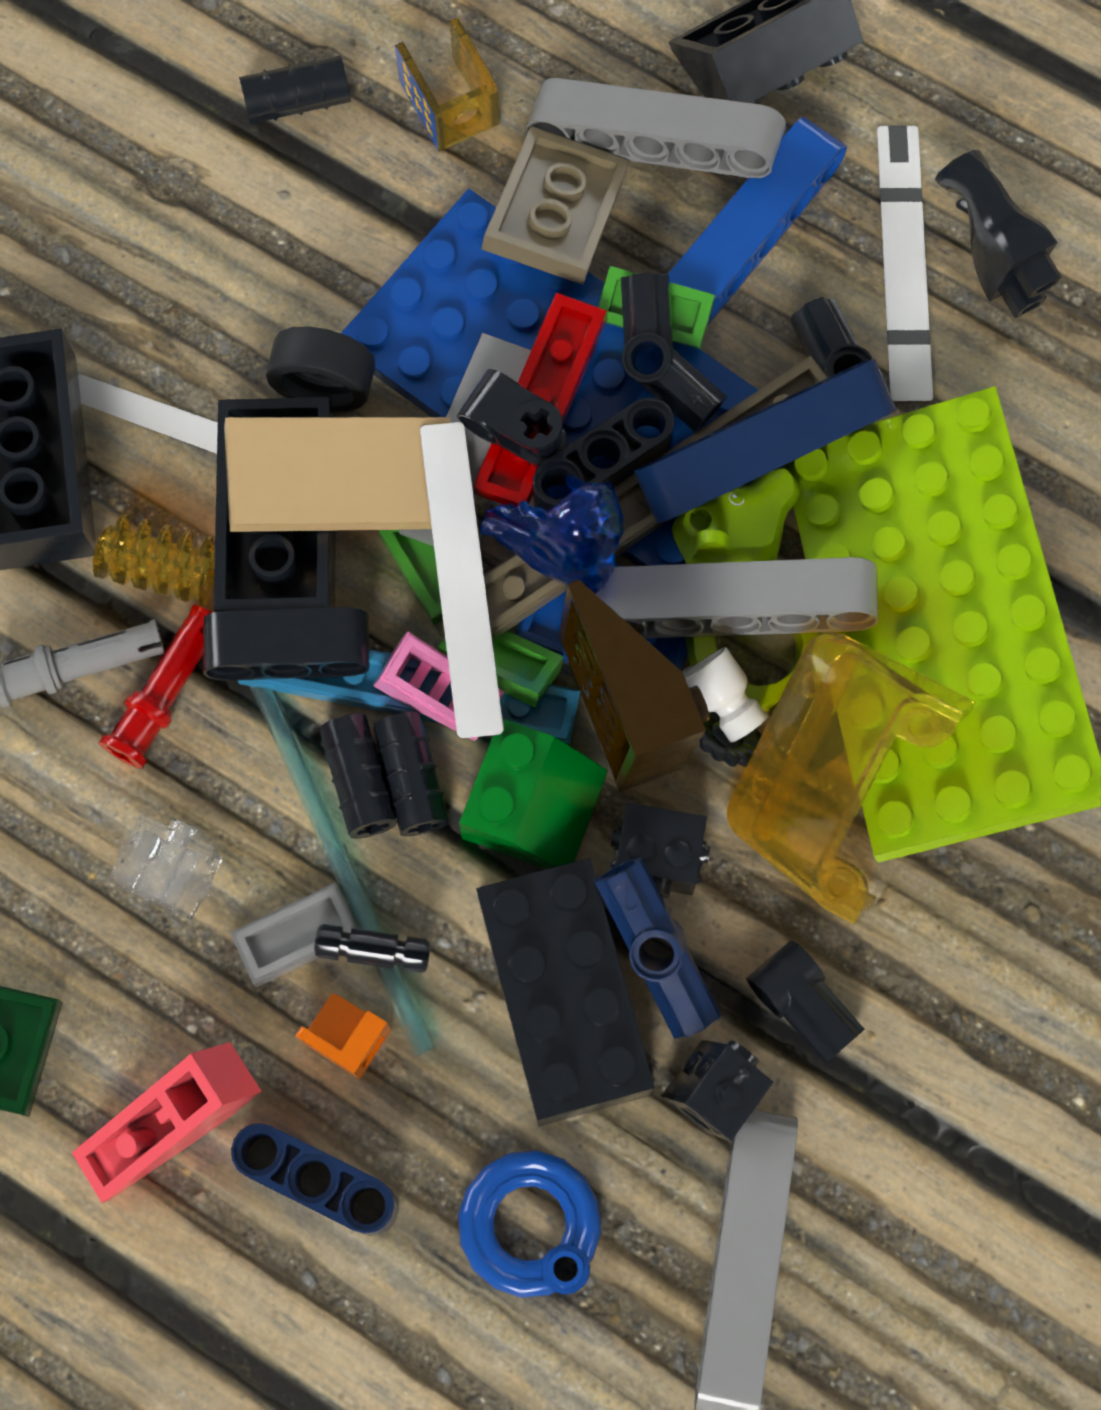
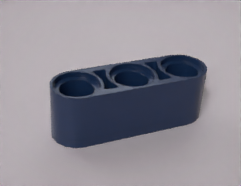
[231,1123,399,1236]

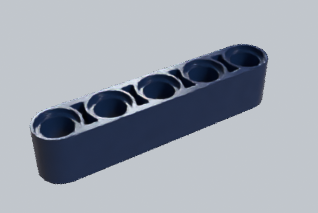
[634,358,896,523]

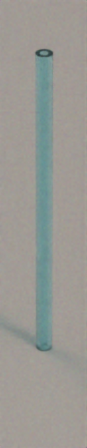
[249,685,437,1057]

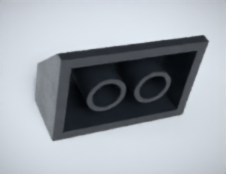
[669,0,864,104]

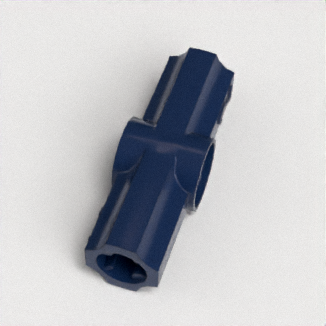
[595,857,721,1039]

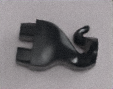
[935,150,1062,318]

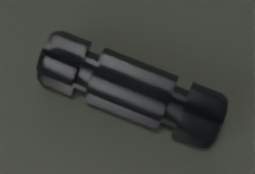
[314,924,431,973]

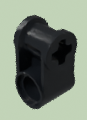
[457,369,568,467]

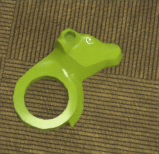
[671,468,826,712]

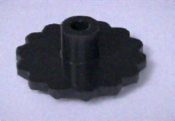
[699,712,765,767]

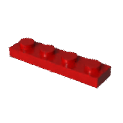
[473,293,608,513]

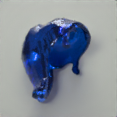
[479,475,624,593]

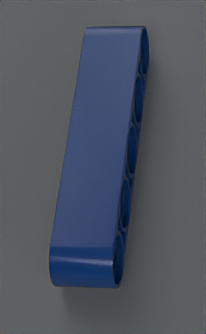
[668,117,847,326]

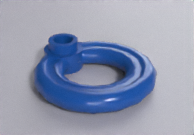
[458,1150,601,1298]

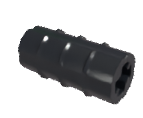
[239,55,351,124]
[374,712,449,837]
[319,714,397,839]

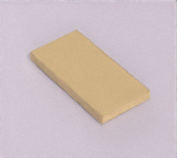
[224,417,451,532]

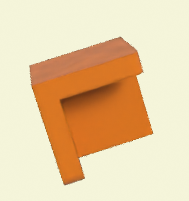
[295,994,392,1080]

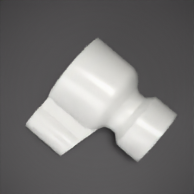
[682,647,768,742]

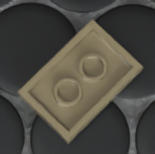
[481,126,630,285]

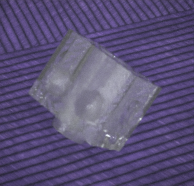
[109,814,223,921]

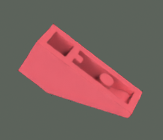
[72,1042,262,1203]

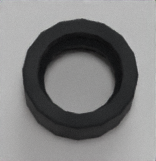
[266,326,376,412]

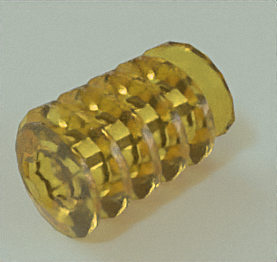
[92,512,215,607]

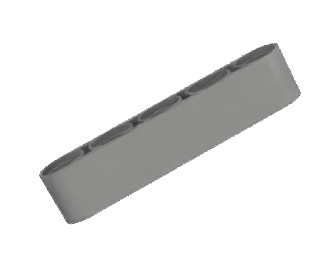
[526,78,786,178]
[596,557,879,639]
[694,1110,798,1410]

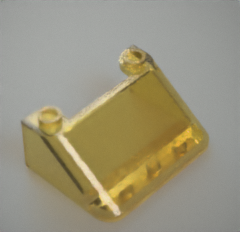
[727,632,976,925]

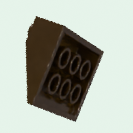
[559,580,710,792]

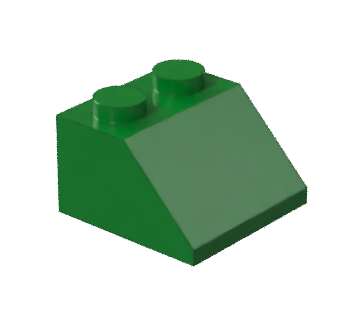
[459,718,608,869]

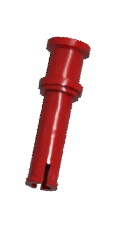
[98,605,212,769]

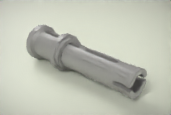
[0,619,165,709]

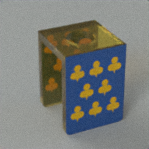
[395,17,500,152]

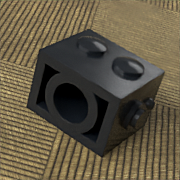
[610,802,710,899]
[660,1040,774,1141]

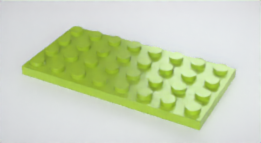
[784,386,1101,863]

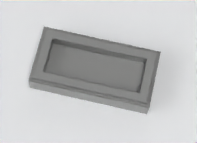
[230,882,358,988]

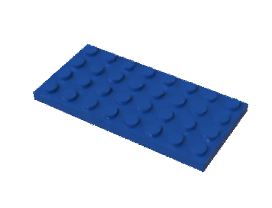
[341,188,780,566]

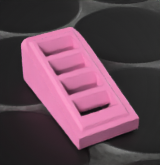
[373,632,504,741]

